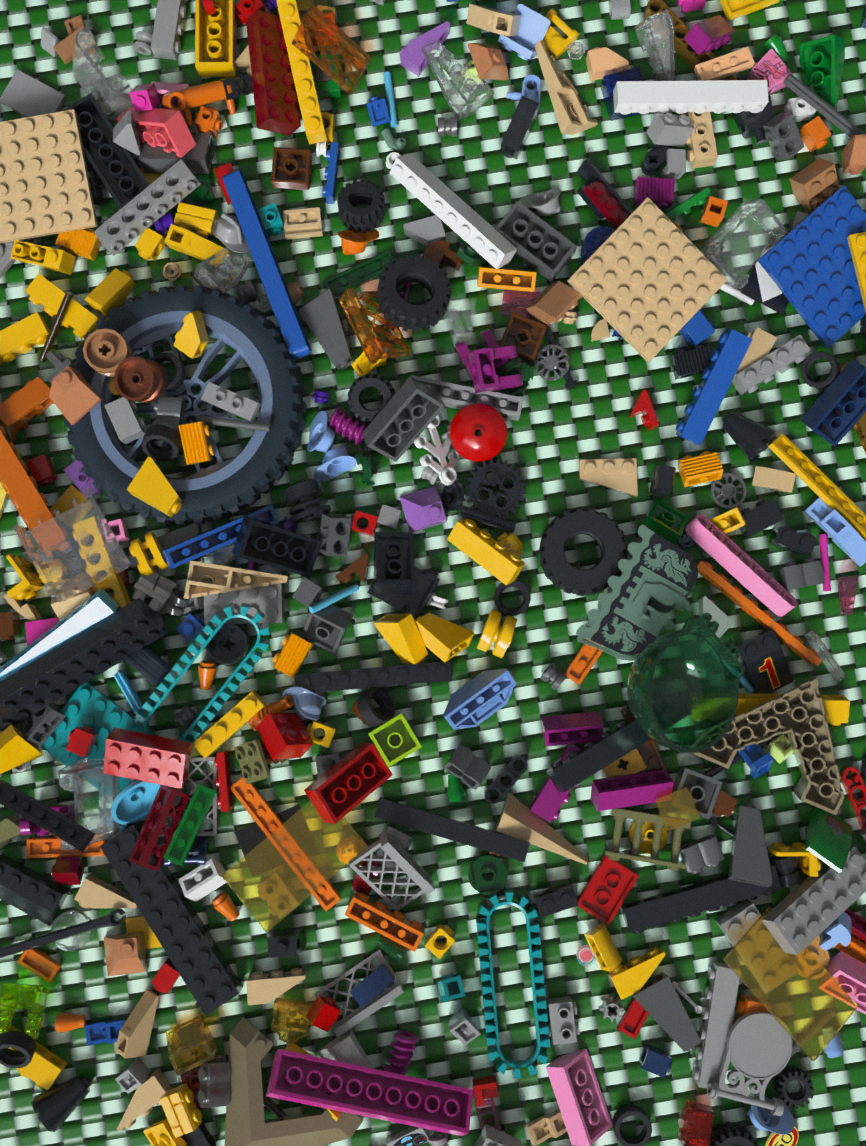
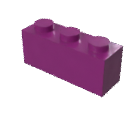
[684,15,735,55]
[541,711,604,747]

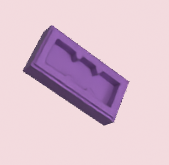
[63,460,100,500]

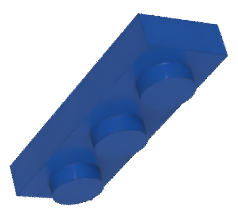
[322,142,340,204]

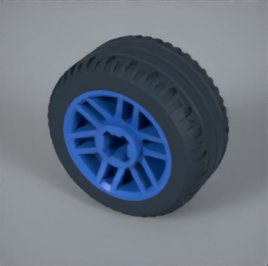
[124,646,173,687]

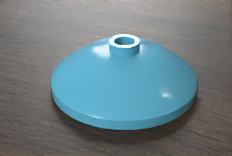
[110,780,160,825]

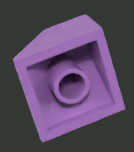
[399,486,447,532]

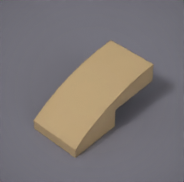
[752,466,796,493]
[4,594,43,621]
[525,1110,567,1146]

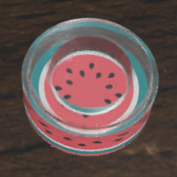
[576,945,596,967]

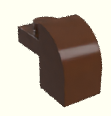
[422,240,463,271]

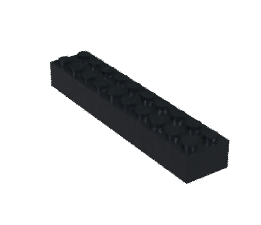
[0,598,166,731]
[100,821,243,1016]

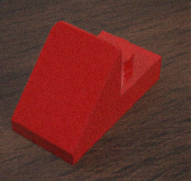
[628,389,659,431]

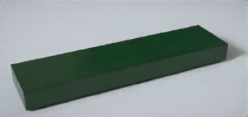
[323,250,395,297]

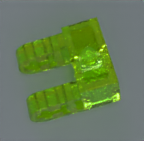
[0,983,49,1039]

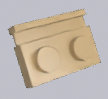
[283,207,323,240]

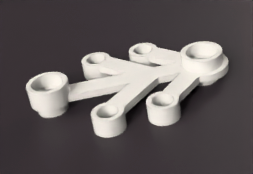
[414,415,460,485]

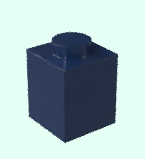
[639,1043,672,1078]

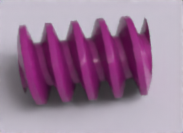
[329,406,366,446]
[383,1029,419,1075]

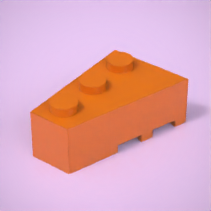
[0,377,54,442]

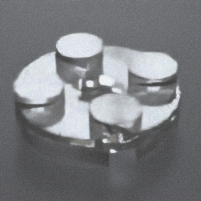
[51,910,93,951]

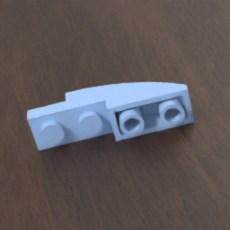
[805,498,866,567]

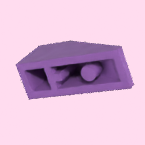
[400,21,450,77]

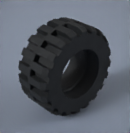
[377,254,452,332]

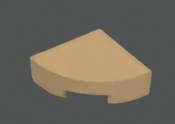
[591,319,610,342]

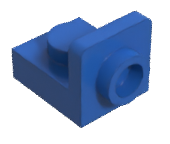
[365,96,390,127]
[175,613,206,643]

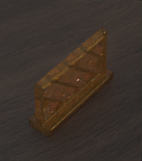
[291,5,371,95]
[339,288,411,363]

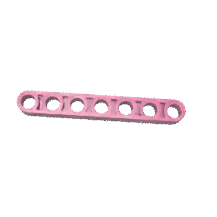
[685,514,797,617]

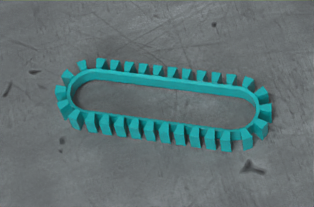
[134,603,271,744]
[476,889,550,1079]

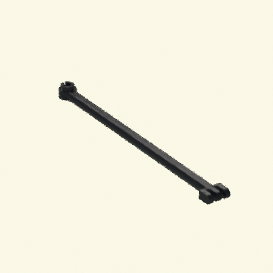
[0,908,126,958]

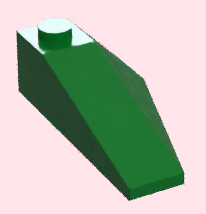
[799,35,845,117]

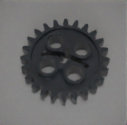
[465,458,526,518]

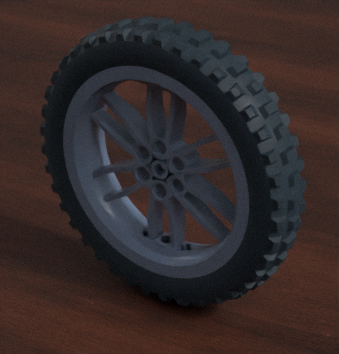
[63,285,306,525]

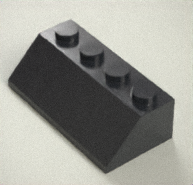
[0,854,70,926]

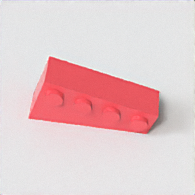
[116,106,196,158]

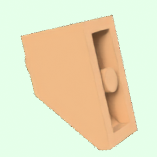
[586,47,629,81]

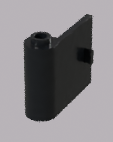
[367,567,440,619]

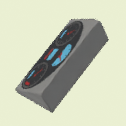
[386,1126,429,1146]

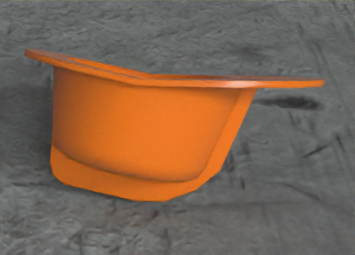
[337,229,379,255]

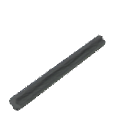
[783,74,865,138]

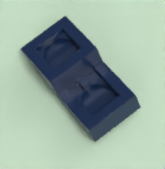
[350,964,394,1008]

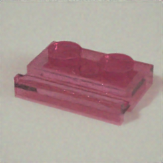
[500,289,541,321]

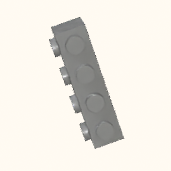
[732,335,810,395]

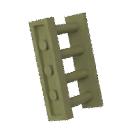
[604,808,691,871]

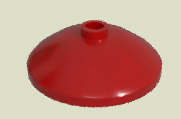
[450,404,507,462]

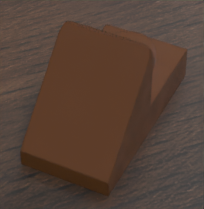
[335,553,369,584]

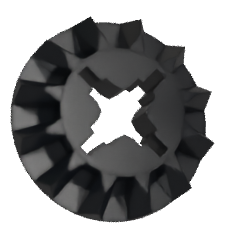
[442,480,467,511]

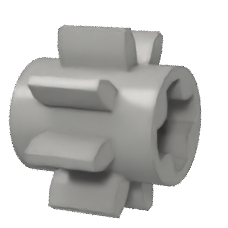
[598,994,624,1022]

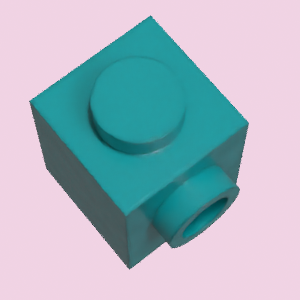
[257,203,285,237]
[437,973,466,1002]

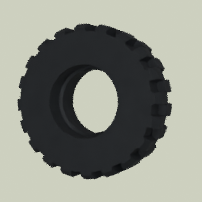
[539,507,627,596]

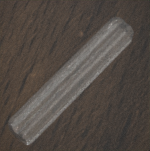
[805,630,845,681]

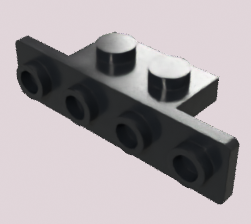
[577,158,633,220]

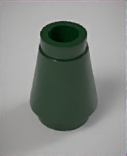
[377,935,407,961]

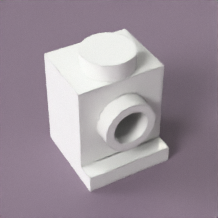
[784,97,816,122]

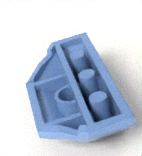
[443,668,516,730]

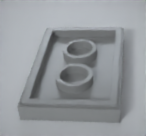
[0,69,67,117]

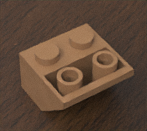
[790,158,839,214]
[526,281,582,325]

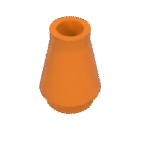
[198,661,217,690]
[212,891,240,922]
[55,1012,86,1033]

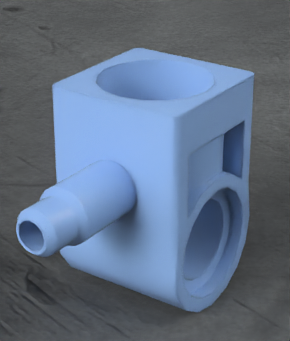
[506,75,541,110]

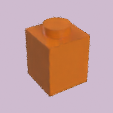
[799,116,831,152]
[700,196,728,227]

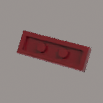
[584,180,629,230]

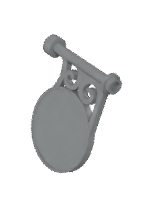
[707,1011,792,1116]

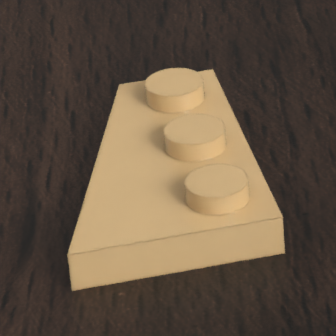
[579,458,638,497]

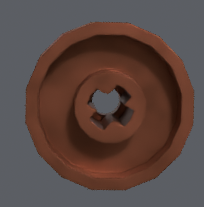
[114,356,167,403]

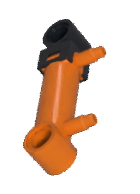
[162,75,253,126]

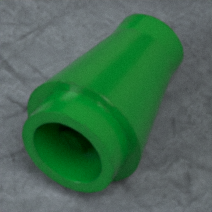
[764,34,789,62]
[447,774,466,803]

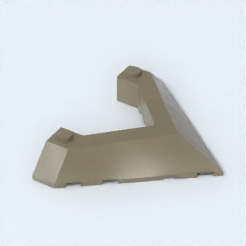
[692,678,845,815]
[225,1017,363,1146]

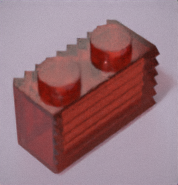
[678,1101,714,1146]

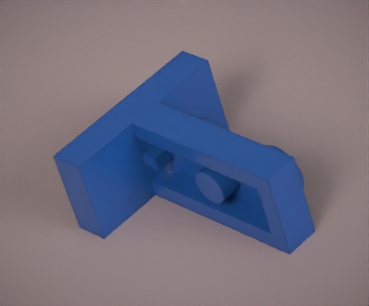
[738,744,774,779]

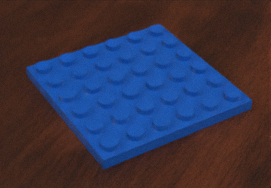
[758,185,866,348]

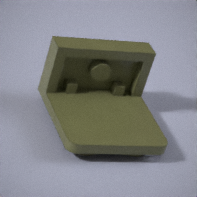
[234,739,271,784]

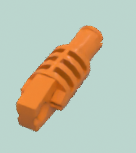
[248,695,294,731]

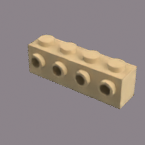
[683,112,718,169]

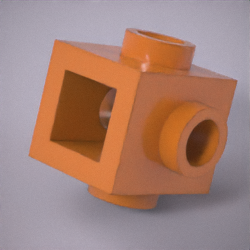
[194,106,223,139]

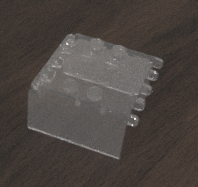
[13,488,132,603]

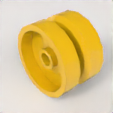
[477,609,517,658]

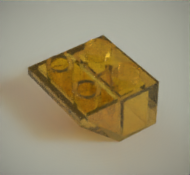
[166,1014,218,1076]

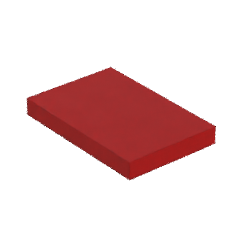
[577,854,639,926]

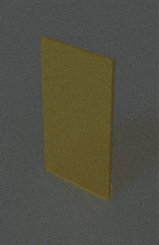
[222,801,368,933]
[723,907,858,1061]

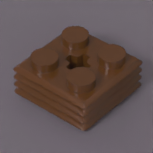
[271,147,312,190]
[499,313,547,363]

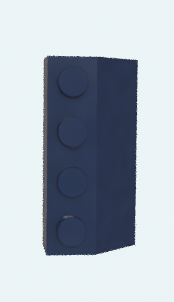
[800,359,866,447]

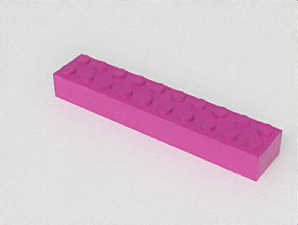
[266,1049,474,1136]

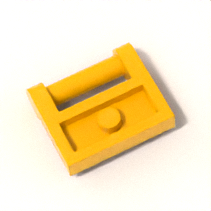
[543,9,580,60]

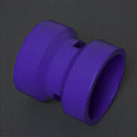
[154,211,175,236]

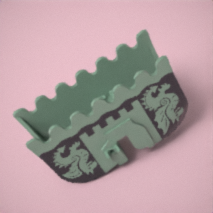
[576,524,698,661]

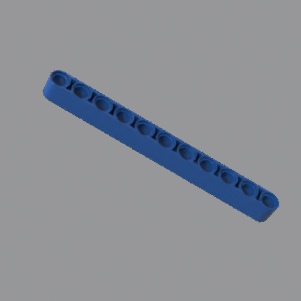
[222,168,312,361]

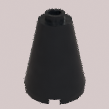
[722,412,777,462]
[31,1074,92,1133]

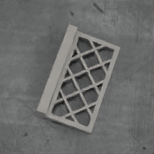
[169,757,217,838]
[348,830,435,911]
[314,949,406,1038]

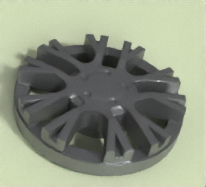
[534,345,570,381]
[710,473,747,509]

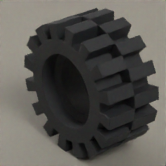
[774,1066,814,1109]

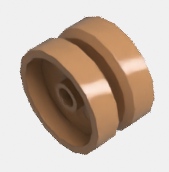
[83,328,133,377]

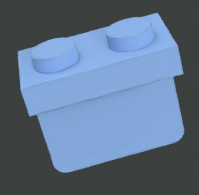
[498,4,551,60]

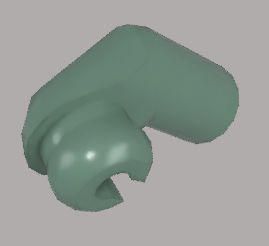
[381,128,406,151]

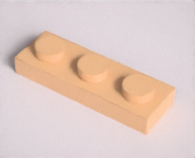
[694,47,755,81]

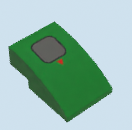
[309,54,342,101]
[805,807,852,873]

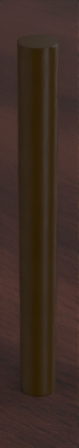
[38,291,73,362]

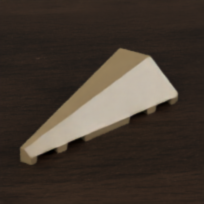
[535,40,598,135]
[184,560,288,599]
[496,792,588,865]

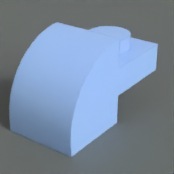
[819,911,852,951]

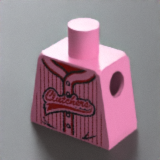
[747,49,794,95]

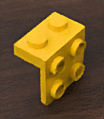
[6,554,44,601]
[767,842,821,877]

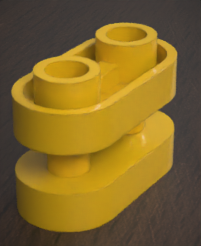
[129,532,168,576]

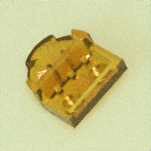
[271,998,313,1043]

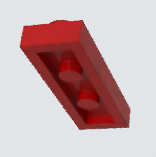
[214,751,234,812]

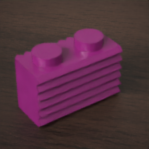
[633,176,675,210]

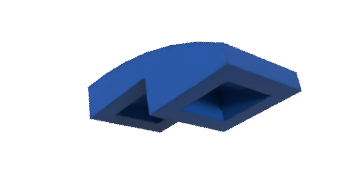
[85,1019,126,1046]

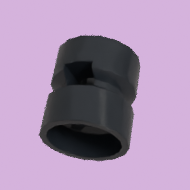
[771,856,804,887]

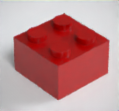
[256,712,314,760]

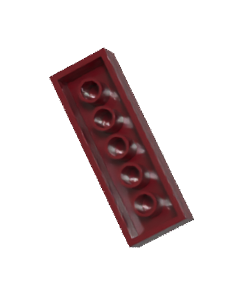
[246,9,301,136]

